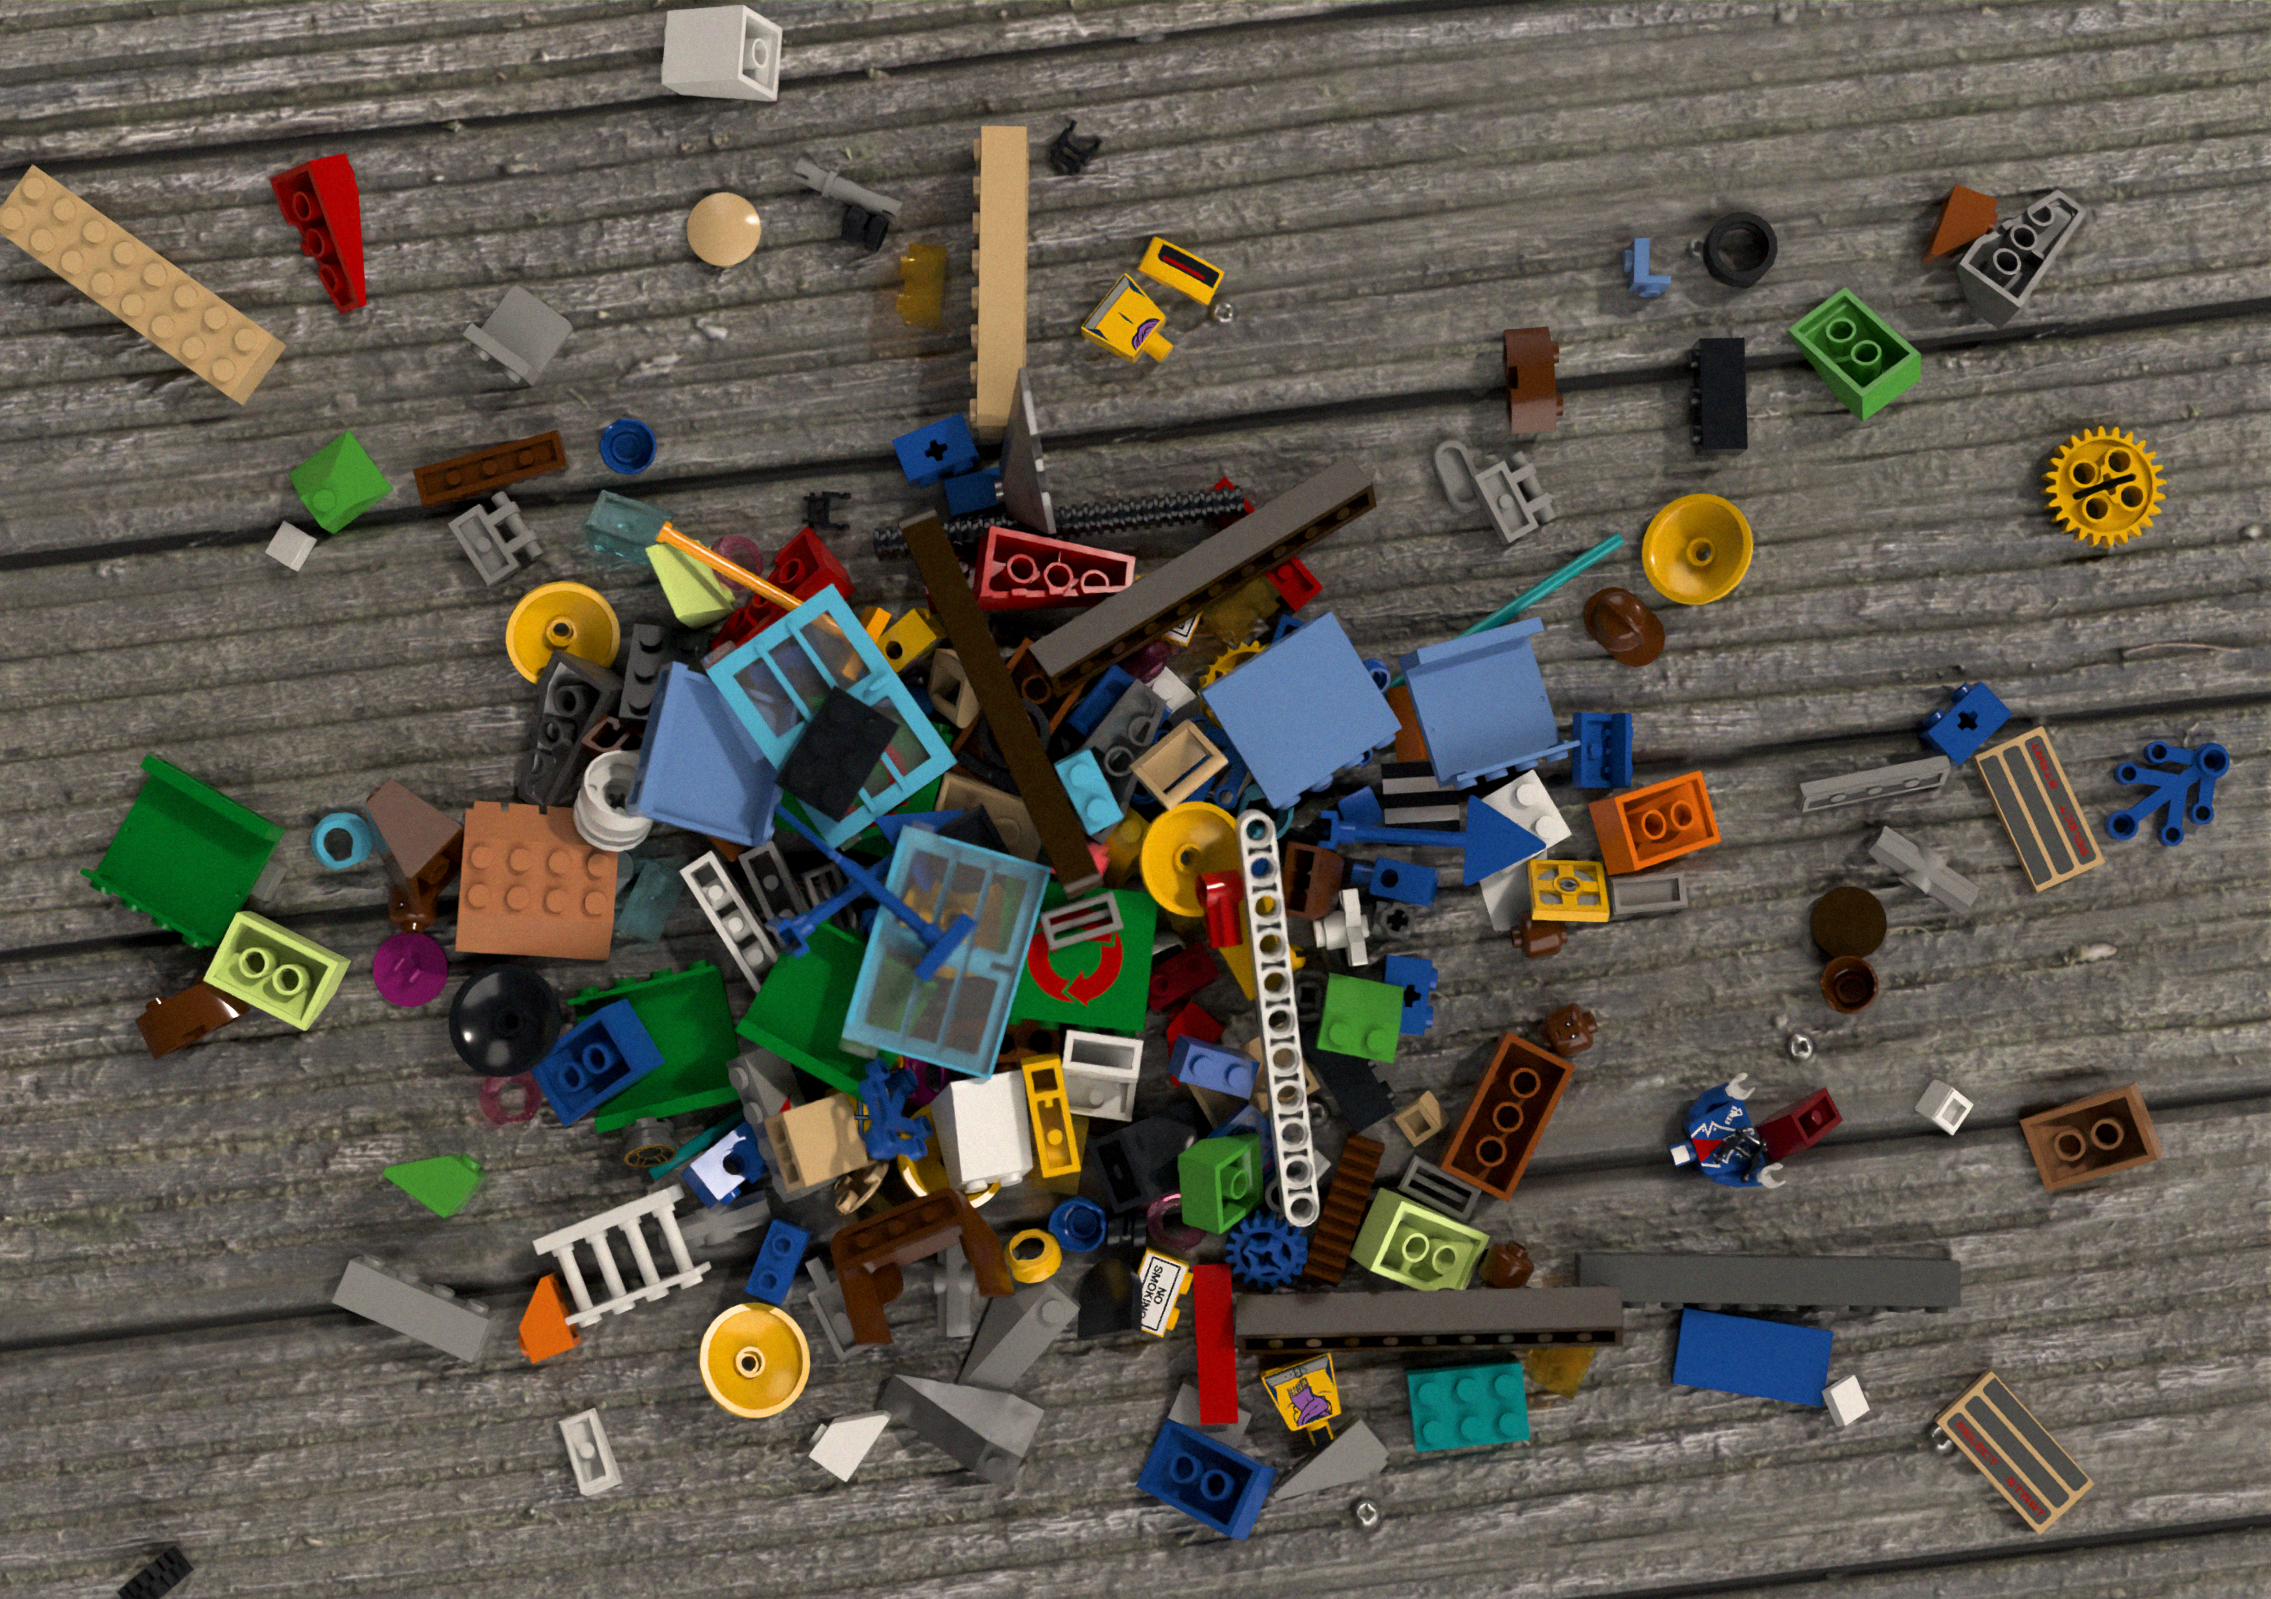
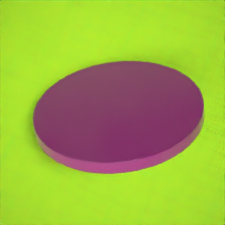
[373,933,449,1007]

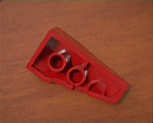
[270,153,367,315]
[710,526,856,663]

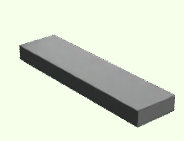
[1795,755,1951,813]

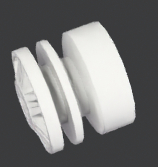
[573,750,654,852]

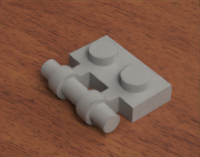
[1469,451,1556,545]
[448,491,544,588]

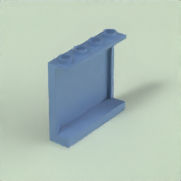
[1197,611,1402,810]
[625,661,801,848]

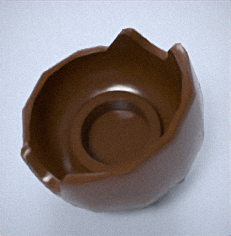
[1819,956,1879,1014]

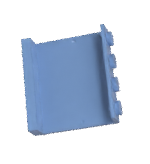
[1398,616,1581,791]

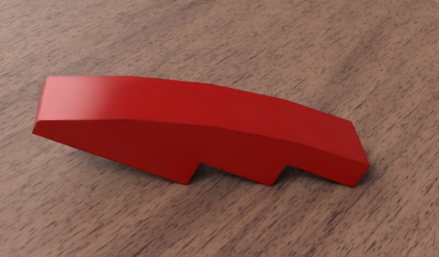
[1193,1264,1238,1426]

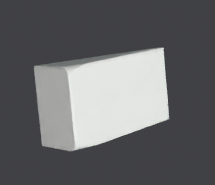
[559,1408,622,1496]

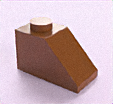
[1921,184,1998,264]

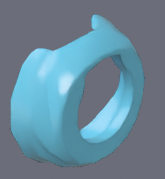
[1235,783,1294,840]
[311,812,373,871]

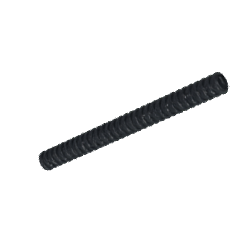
[873,485,1245,561]

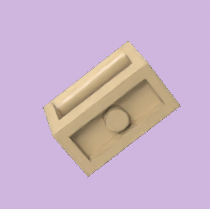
[927,648,981,728]
[1129,719,1229,812]

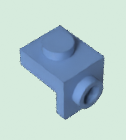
[1622,238,1671,297]

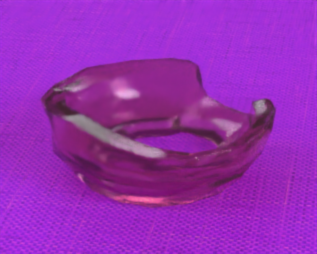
[710,534,764,591]
[480,1072,542,1125]
[1147,1193,1208,1252]

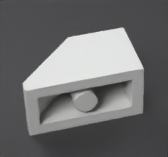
[1144,664,1207,733]
[809,1409,892,1482]

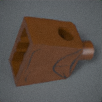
[1281,841,1344,920]

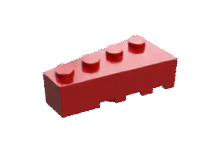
[972,525,1135,610]

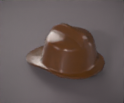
[1583,587,1665,667]

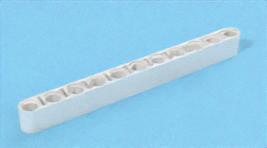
[1235,809,1319,1227]

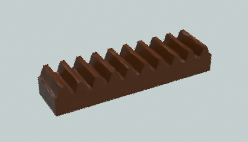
[413,430,570,508]
[1301,1131,1385,1288]

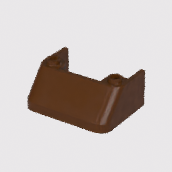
[830,1188,1015,1345]

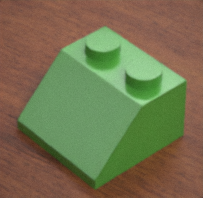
[1315,972,1404,1063]
[1178,1133,1264,1235]

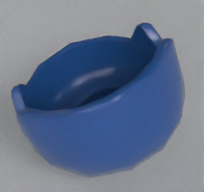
[599,418,657,475]
[1048,1195,1108,1253]

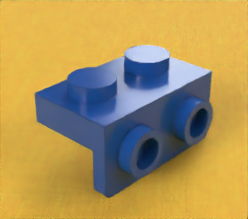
[1572,712,1633,790]

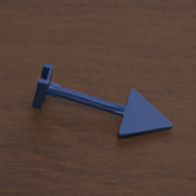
[1318,795,1546,886]
[774,803,978,983]
[764,809,965,959]

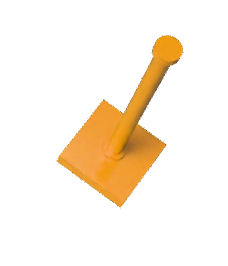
[655,520,891,681]

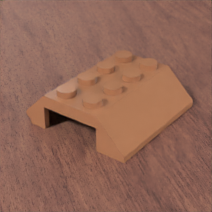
[455,801,619,960]

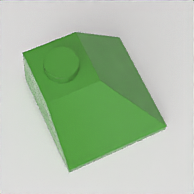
[289,430,394,534]
[382,1153,487,1218]

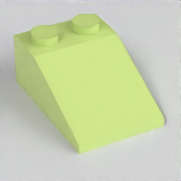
[645,540,736,630]
[1349,1187,1490,1291]

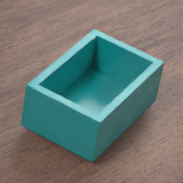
[1404,1357,1530,1452]

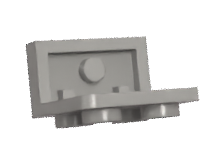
[463,285,573,387]

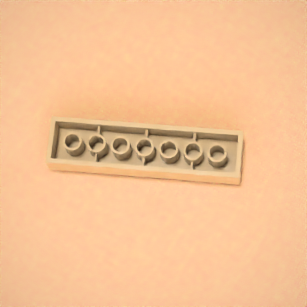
[970,126,1029,439]
[0,164,287,405]

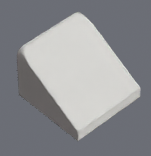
[265,521,317,571]
[1915,1079,1974,1135]

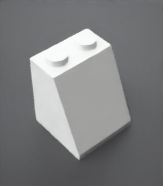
[661,5,783,101]
[929,1070,1033,1194]

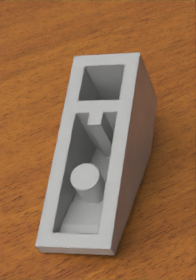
[1272,1413,1390,1500]

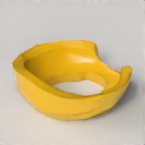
[1003,1228,1062,1283]

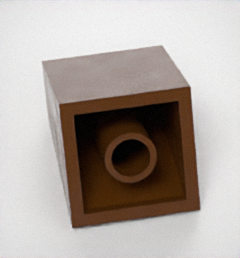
[365,779,464,917]

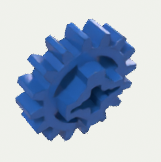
[1225,1210,1308,1289]

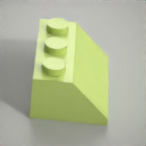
[203,911,351,1031]

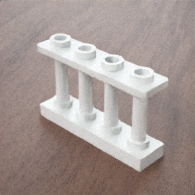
[532,1183,711,1328]

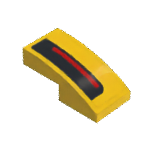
[1137,237,1225,306]

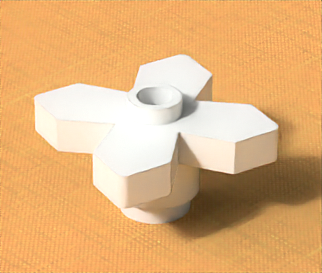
[1313,888,1369,966]

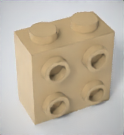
[763,1092,869,1193]

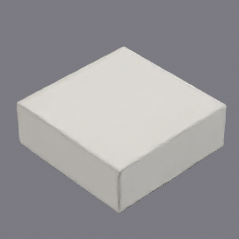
[1821,1375,1870,1427]

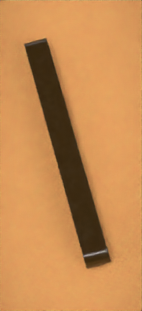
[897,505,1104,900]

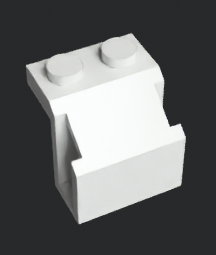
[1062,1030,1143,1123]

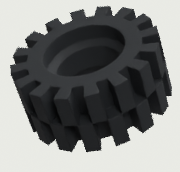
[117,1546,194,1599]

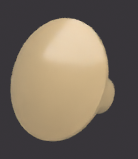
[687,193,762,268]
[832,1150,889,1215]

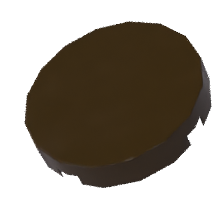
[1810,886,1887,959]

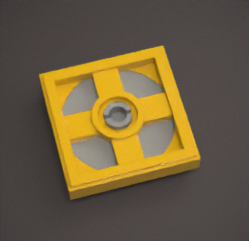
[1526,859,1610,922]

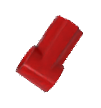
[1195,869,1244,948]

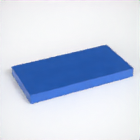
[1671,1307,1833,1407]

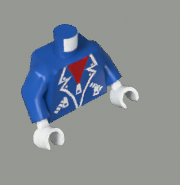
[1667,1072,1786,1189]

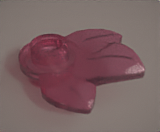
[1124,637,1181,684]

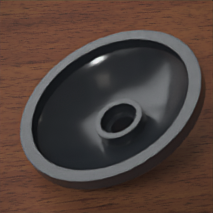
[449,964,561,1078]

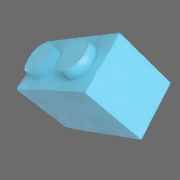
[1053,746,1124,835]

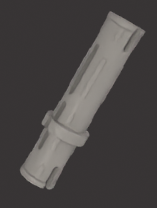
[792,158,904,225]

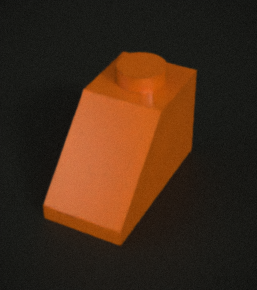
[517,1272,582,1364]

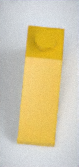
[1021,1051,1081,1178]

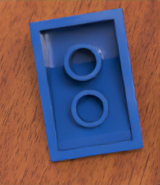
[531,998,665,1127]
[1136,1417,1278,1540]

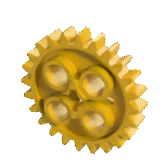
[2040,426,2167,548]

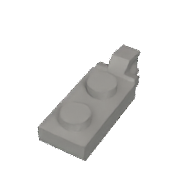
[805,1254,874,1362]

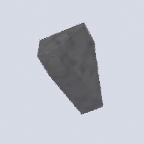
[517,649,625,815]
[1056,678,1167,845]

